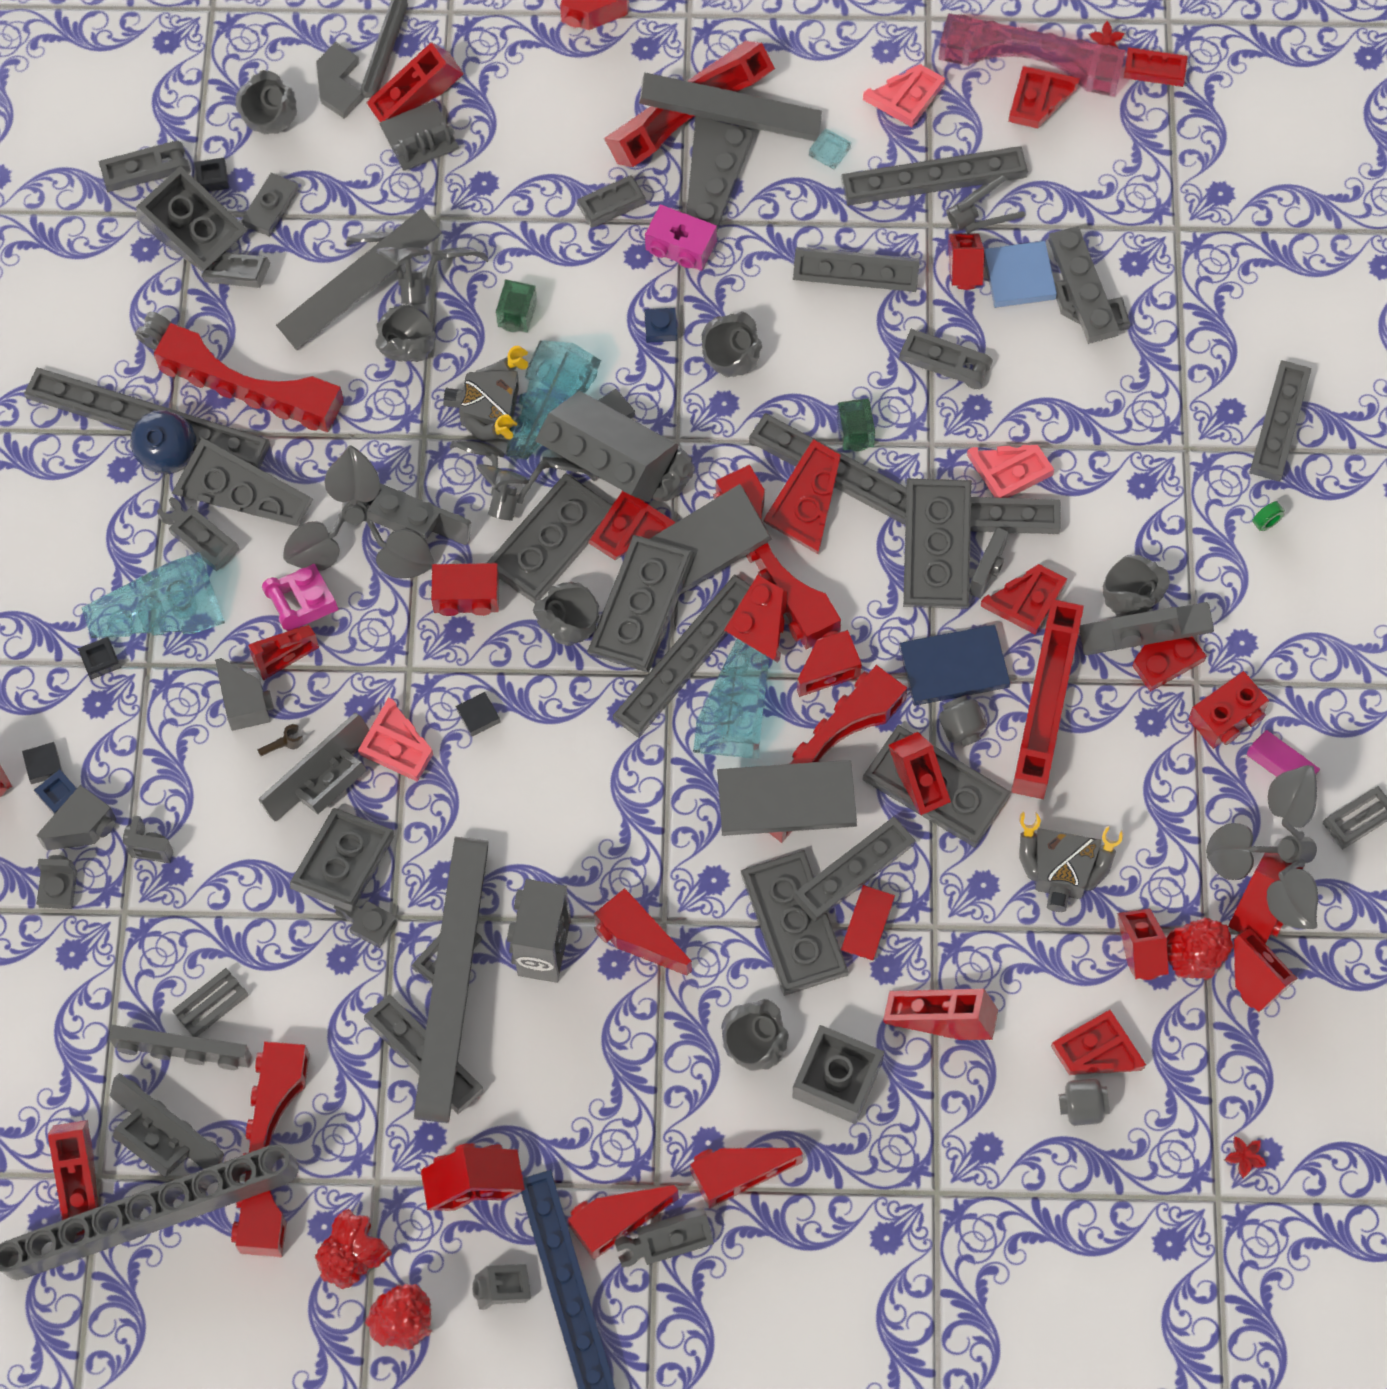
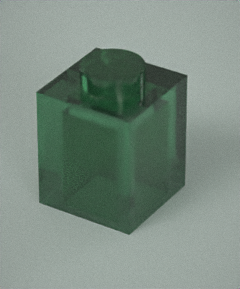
[496,279,537,333]
[837,398,875,451]

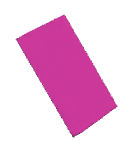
[1247,730,1320,777]

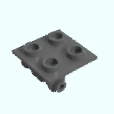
[379,100,459,171]

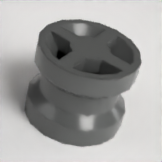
[135,312,171,350]

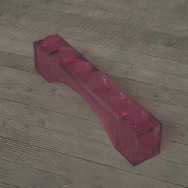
[938,13,1126,97]

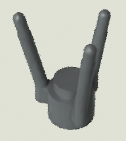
[946,175,1025,234]

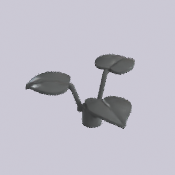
[346,232,488,305]
[450,440,596,521]
[283,445,434,578]
[1206,765,1318,929]

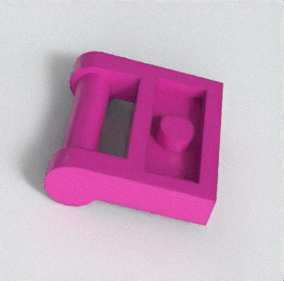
[262,563,339,631]

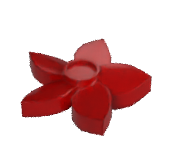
[1089,20,1125,56]
[1224,1136,1266,1178]

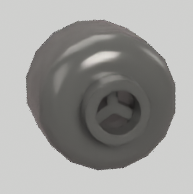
[939,695,987,747]
[1058,1078,1110,1126]

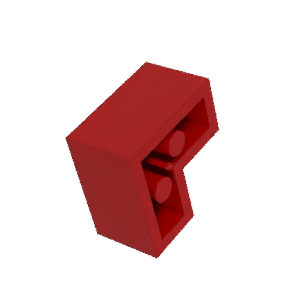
[1228,853,1304,944]
[420,1143,525,1211]

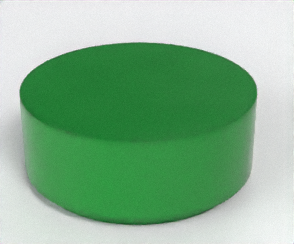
[1252,501,1285,531]

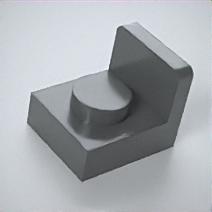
[123,815,173,864]
[36,855,77,909]
[472,1264,531,1310]

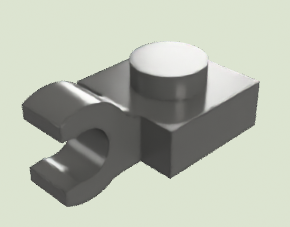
[333,901,396,948]

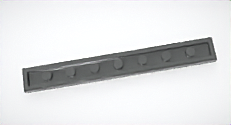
[24,367,271,469]

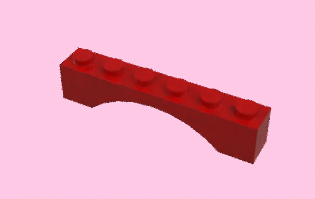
[604,41,775,167]
[153,323,344,433]
[713,464,841,650]
[1011,599,1084,800]
[769,665,907,843]
[231,1041,310,1257]

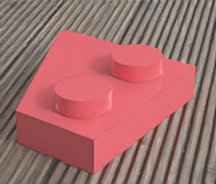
[863,64,945,127]
[967,445,1054,498]
[358,697,433,782]

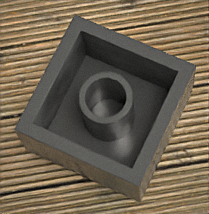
[792,1025,884,1124]

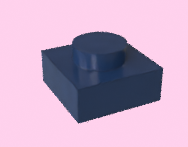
[644,308,677,343]
[34,769,77,814]

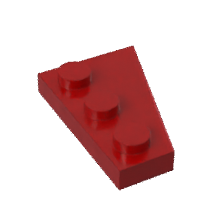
[763,439,841,555]

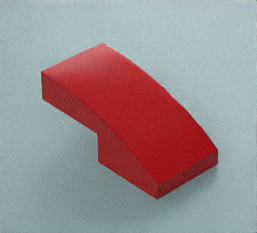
[841,885,896,961]

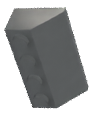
[535,391,679,502]

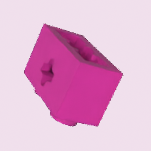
[645,204,717,271]

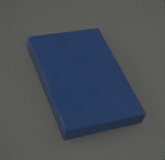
[899,625,1010,706]

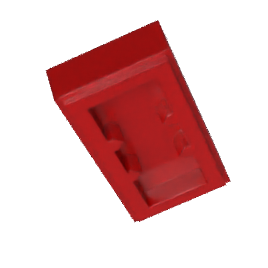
[1123,47,1188,87]

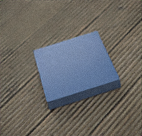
[984,241,1057,308]

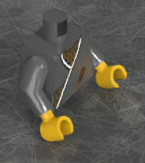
[443,345,528,441]
[1019,812,1124,912]

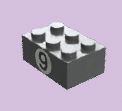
[507,879,571,983]

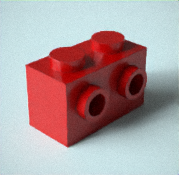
[431,563,499,616]
[1188,671,1269,749]

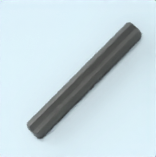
[360,0,408,98]

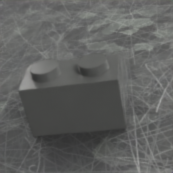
[136,165,248,273]

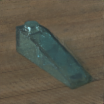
[505,340,602,460]
[81,552,225,638]
[693,639,770,759]

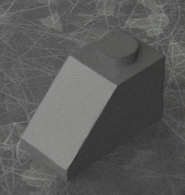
[215,658,274,731]
[36,785,116,850]

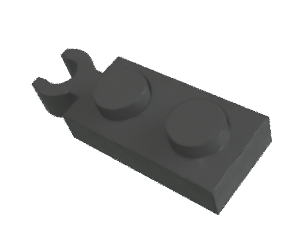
[157,497,239,571]
[614,1207,714,1267]

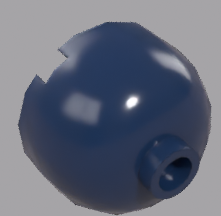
[130,410,196,474]

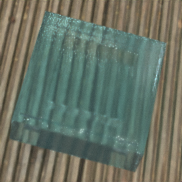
[809,128,851,170]

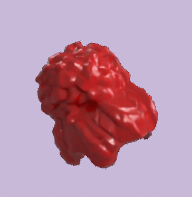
[1166,917,1234,980]
[315,1209,392,1289]
[365,1284,433,1350]

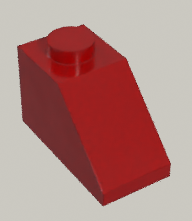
[560,0,629,30]
[948,234,984,290]
[797,630,862,697]
[888,732,951,815]
[1117,908,1169,980]
[1234,928,1298,1012]

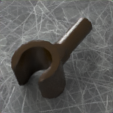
[257,724,303,757]

